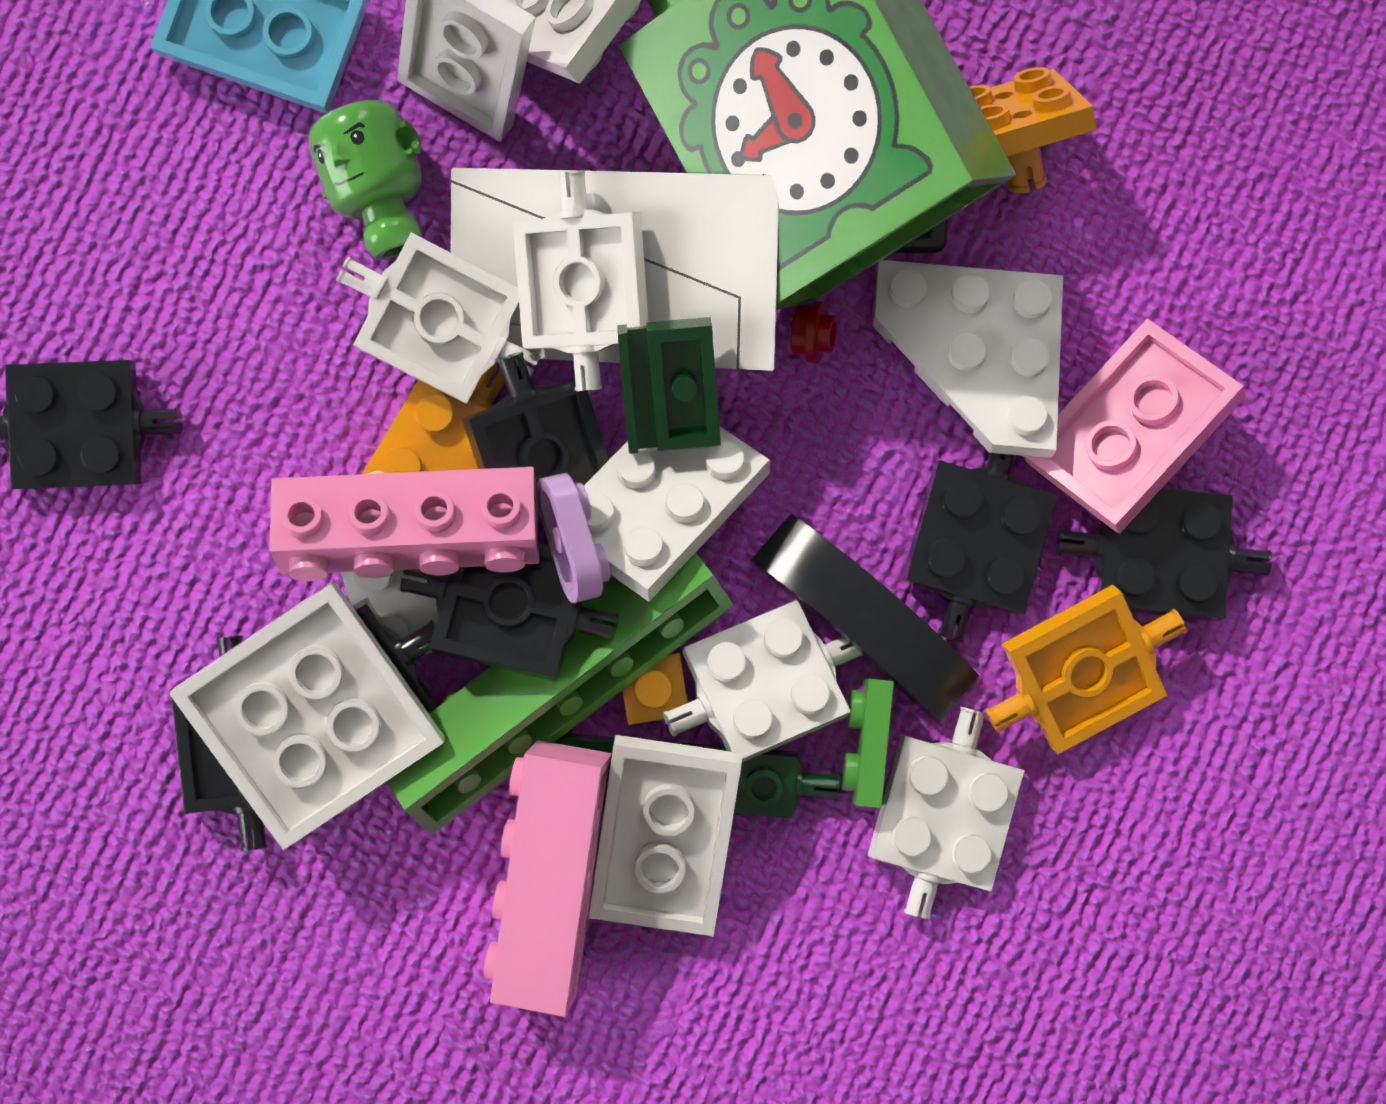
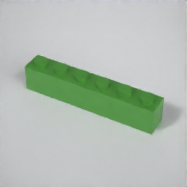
[387,553,733,835]

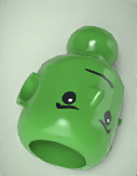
[309,100,422,260]

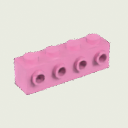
[270,467,539,581]
[484,740,612,1017]

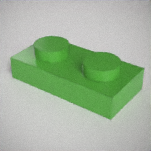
[842,678,894,808]

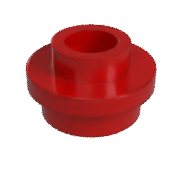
[791,301,838,363]

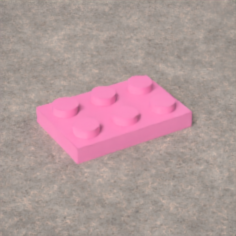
[1024,319,1246,534]

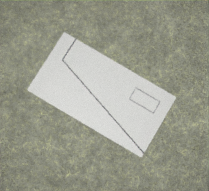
[451,168,779,371]

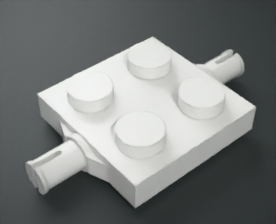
[512,171,649,391]
[336,232,541,404]
[663,600,864,762]
[867,707,1024,920]

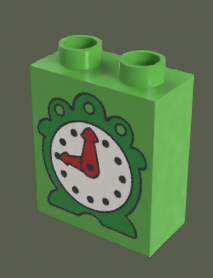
[619,0,1017,310]

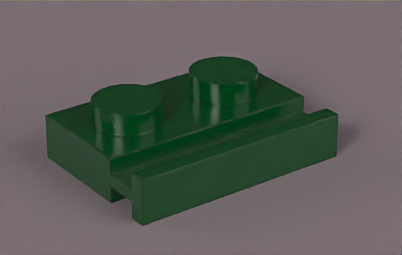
[617,317,721,454]

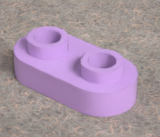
[536,473,610,603]

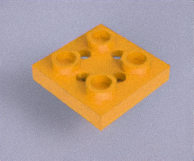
[969,67,1097,193]

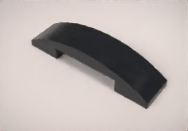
[750,514,979,723]

